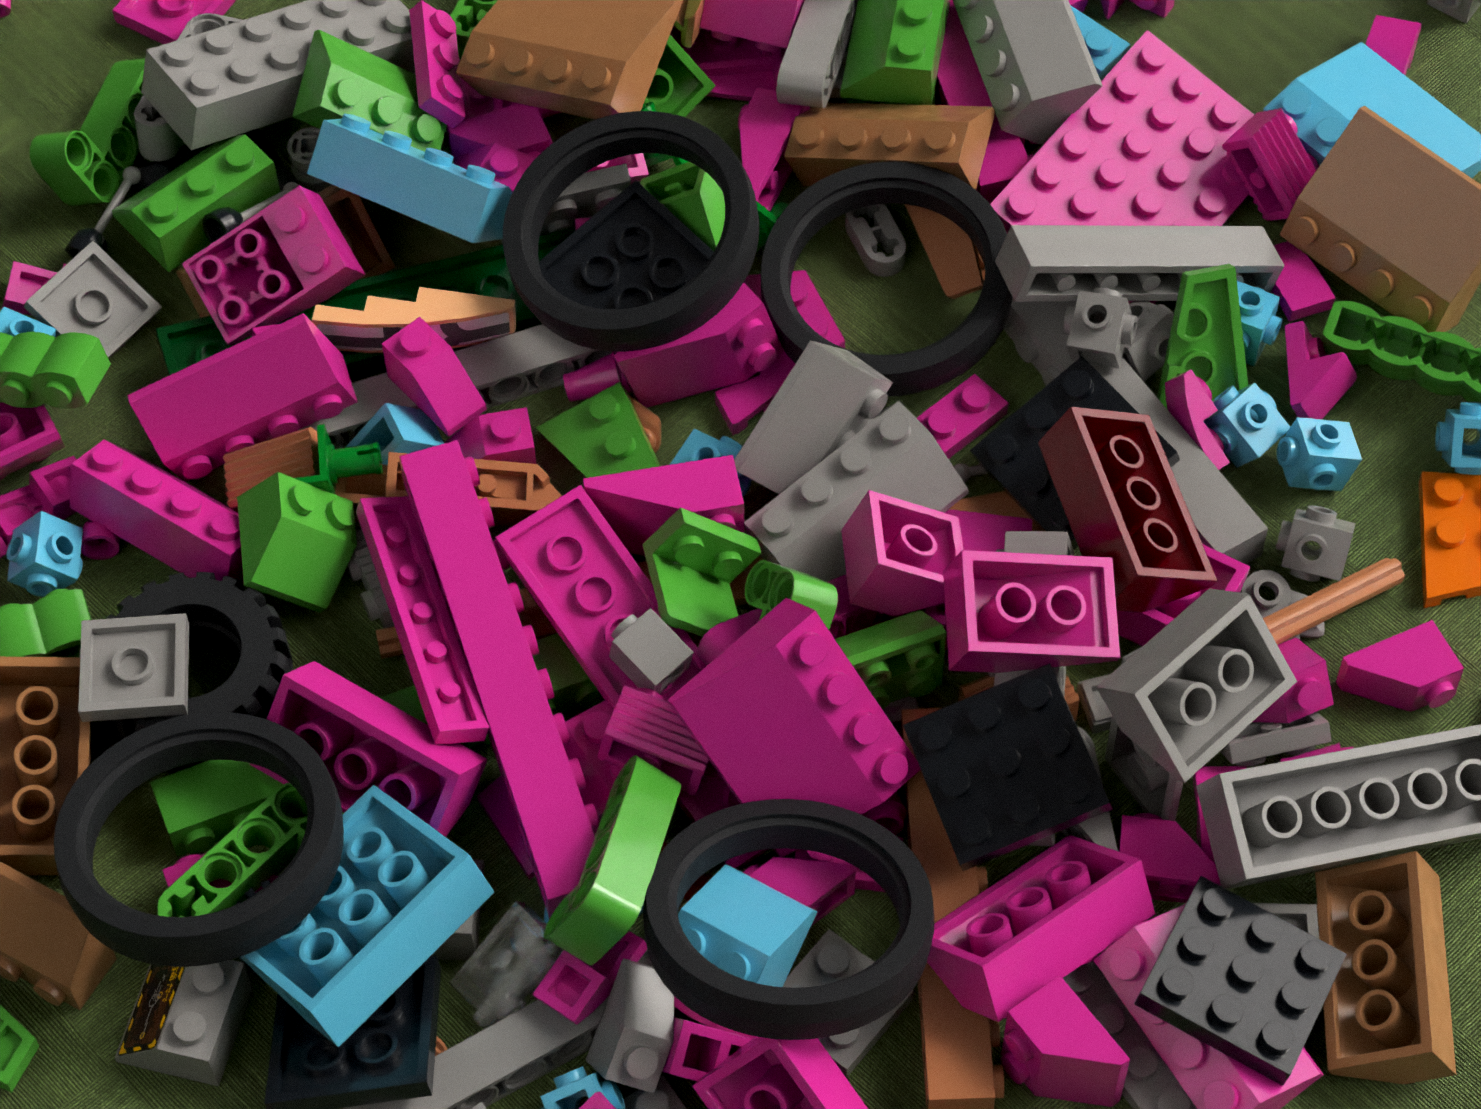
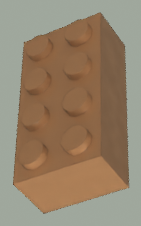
[0,656,93,875]

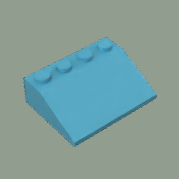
[1263,42,1481,178]
[307,114,512,243]
[240,785,494,1047]

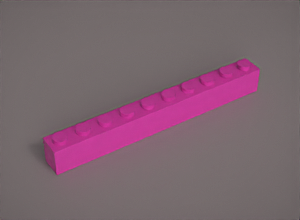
[399,440,600,919]

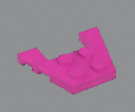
[715,270,845,435]

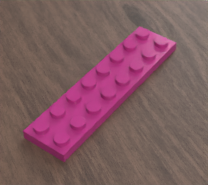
[495,485,769,870]

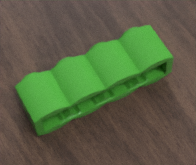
[1322,301,1481,403]
[0,332,111,409]
[0,589,92,657]

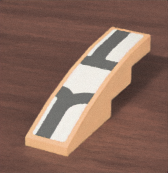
[312,287,516,353]

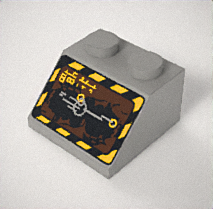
[115,960,253,1086]

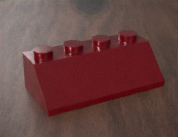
[1038,407,1217,612]

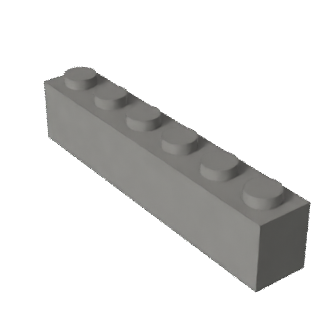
[995,225,1285,302]

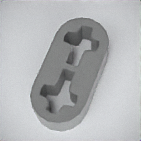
[845,204,906,277]

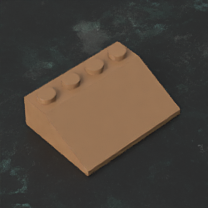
[455,0,683,119]
[1280,106,1481,333]

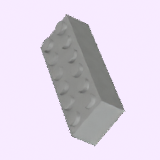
[141,0,415,150]
[1196,724,1481,889]

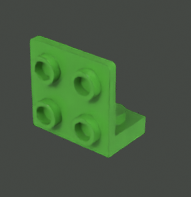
[642,507,761,637]

